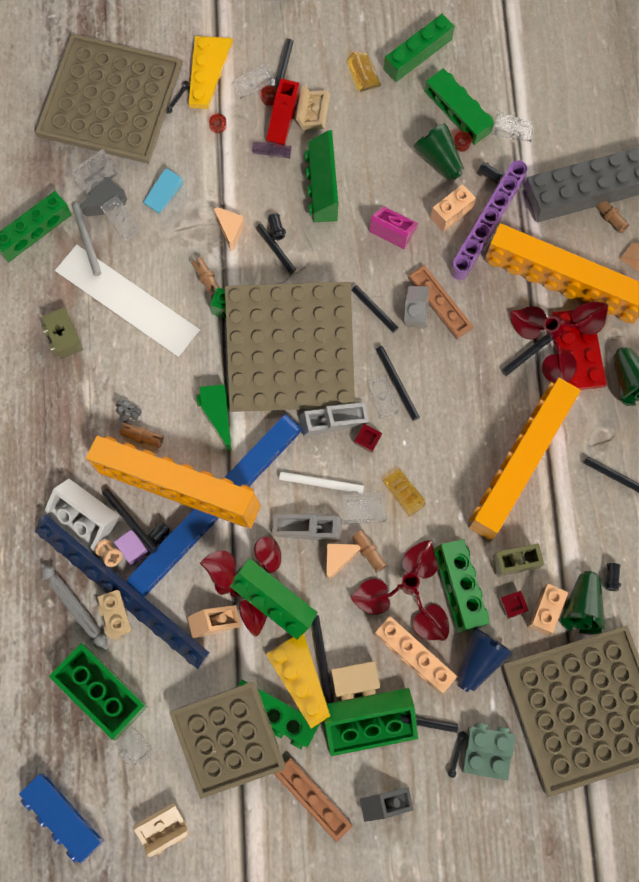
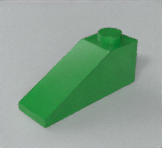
[196,384,232,451]

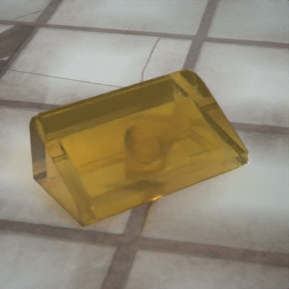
[347,52,381,92]

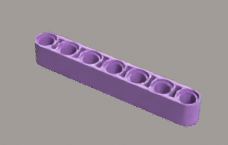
[451,160,528,280]

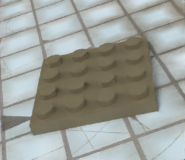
[169,681,286,799]

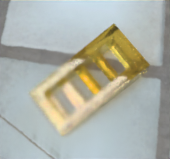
[383,469,426,517]

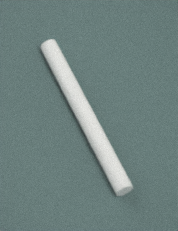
[279,472,364,494]

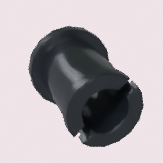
[477,162,504,184]
[267,213,286,240]
[148,521,170,545]
[604,563,621,591]

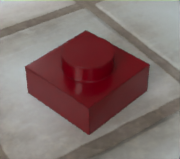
[354,424,383,453]
[499,590,529,619]

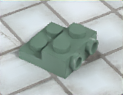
[462,723,516,781]

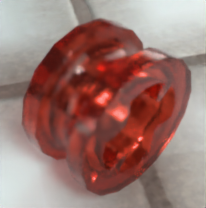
[261,85,277,106]
[209,113,227,134]
[454,131,472,152]

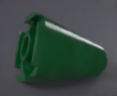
[413,123,464,181]
[613,347,639,406]
[560,571,606,635]

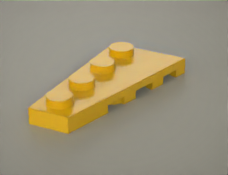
[189,36,234,109]
[266,634,330,728]

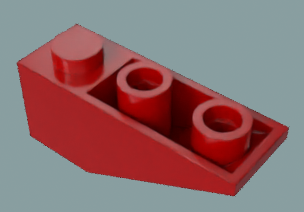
[266,78,300,146]

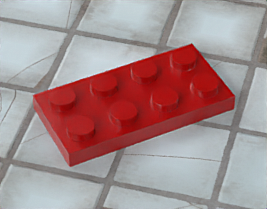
[551,310,607,390]

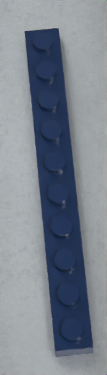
[35,514,210,669]

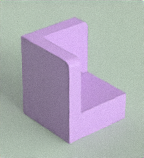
[114,530,149,566]

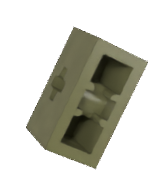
[41,307,84,359]
[492,543,544,577]

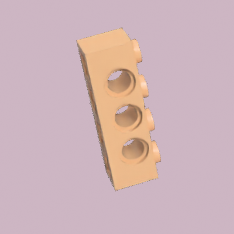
[374,616,458,695]

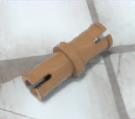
[597,201,630,233]
[191,257,220,298]
[120,422,164,448]
[352,530,387,573]

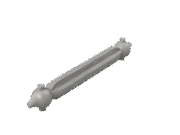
[40,564,108,650]

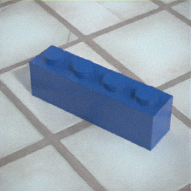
[19,774,105,863]

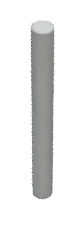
[72,203,102,276]

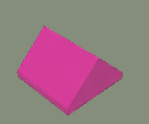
[369,206,419,249]

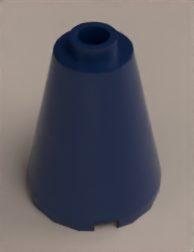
[456,628,512,692]

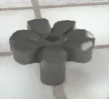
[115,400,142,422]

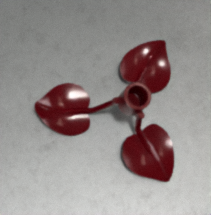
[510,302,608,384]
[200,537,282,637]
[351,540,450,641]

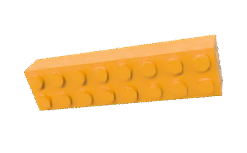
[485,223,639,324]
[469,378,581,541]
[86,435,261,529]

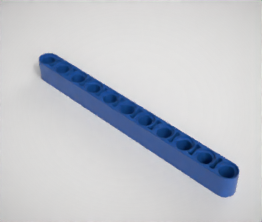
[126,414,302,597]

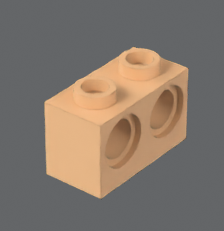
[430,184,476,232]
[528,584,568,636]

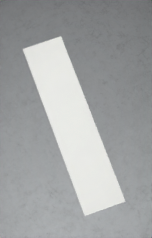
[55,245,200,357]

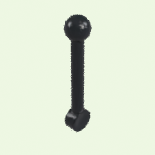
[167,81,190,114]
[448,731,467,778]

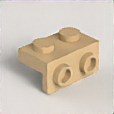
[295,86,330,130]
[97,590,132,641]
[133,803,189,858]

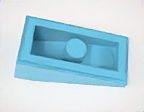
[143,168,183,214]

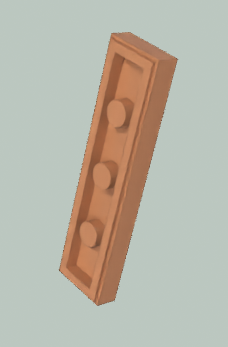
[408,265,473,340]
[274,758,353,843]

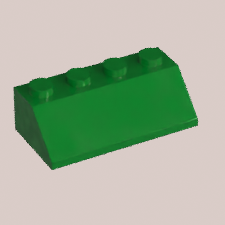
[304,130,339,223]
[324,688,418,756]

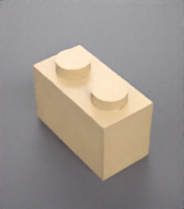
[331,661,380,701]

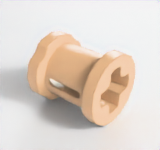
[94,539,122,567]

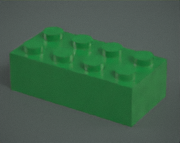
[48,643,148,741]

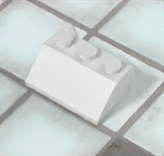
[42,479,119,554]

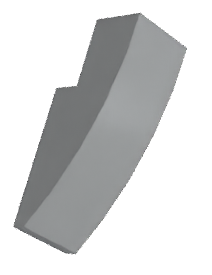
[299,402,369,437]
[272,514,342,541]

